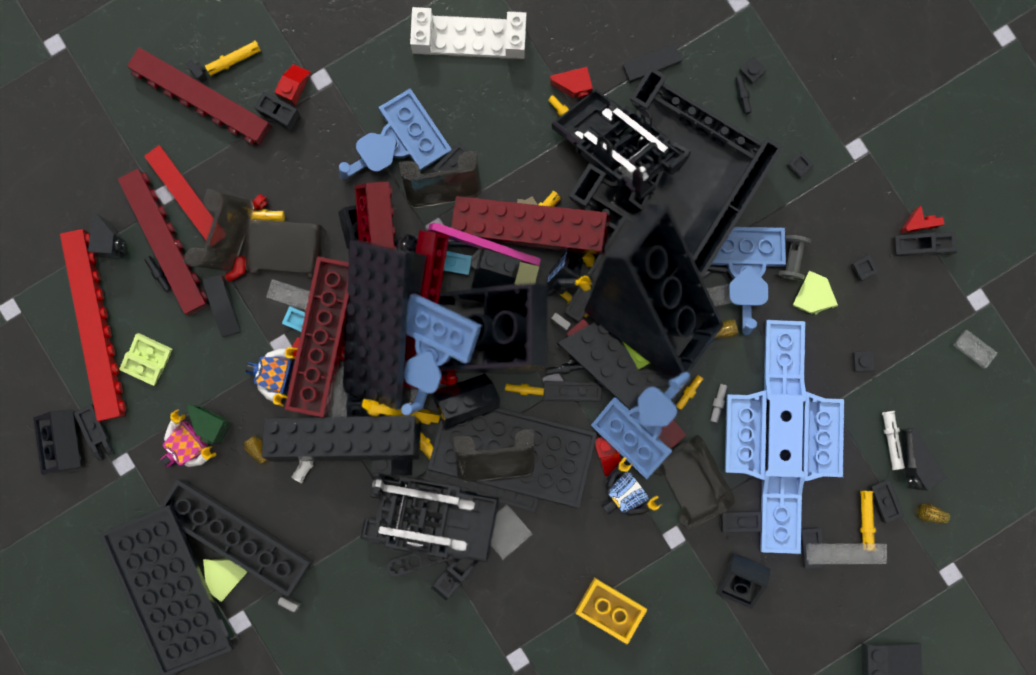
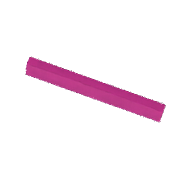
[427,222,541,266]

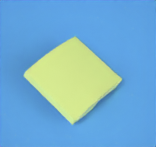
[119,333,173,386]

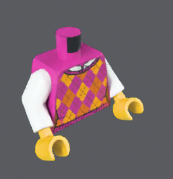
[160,409,216,467]

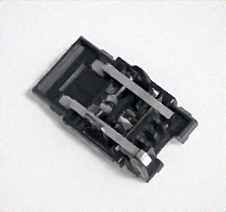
[552,89,686,199]
[360,472,499,563]

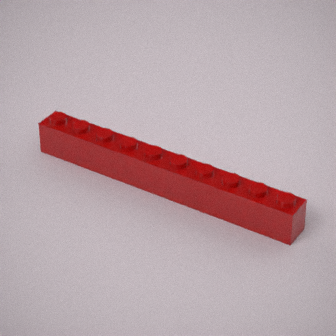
[60,229,127,422]

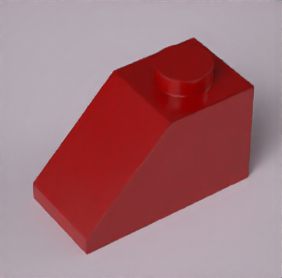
[274,64,311,106]
[550,67,593,99]

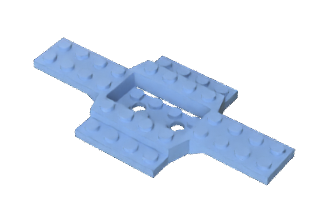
[725,320,844,554]

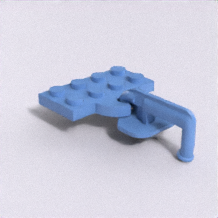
[339,89,452,180]
[711,227,786,335]
[401,294,481,416]
[591,372,690,479]

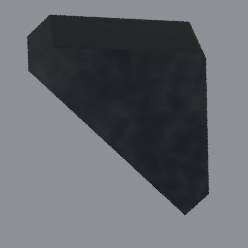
[584,204,724,377]
[438,283,548,375]

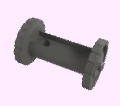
[779,235,811,281]

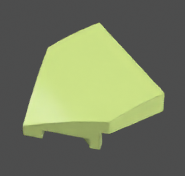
[793,271,838,315]
[203,558,247,602]

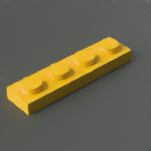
[362,399,440,425]

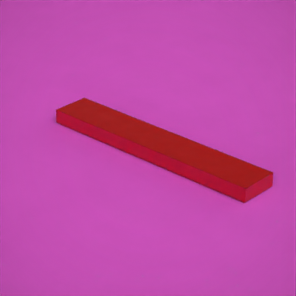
[144,145,227,247]

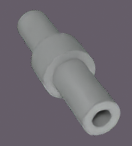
[710,384,728,423]

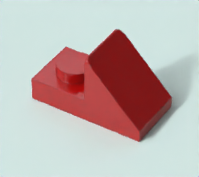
[901,206,944,234]
[594,437,621,476]

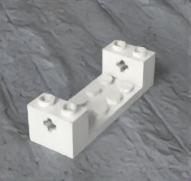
[410,7,526,59]

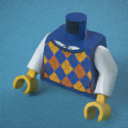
[246,347,298,407]

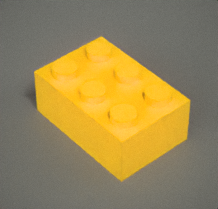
[575,577,647,644]

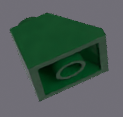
[187,404,232,445]

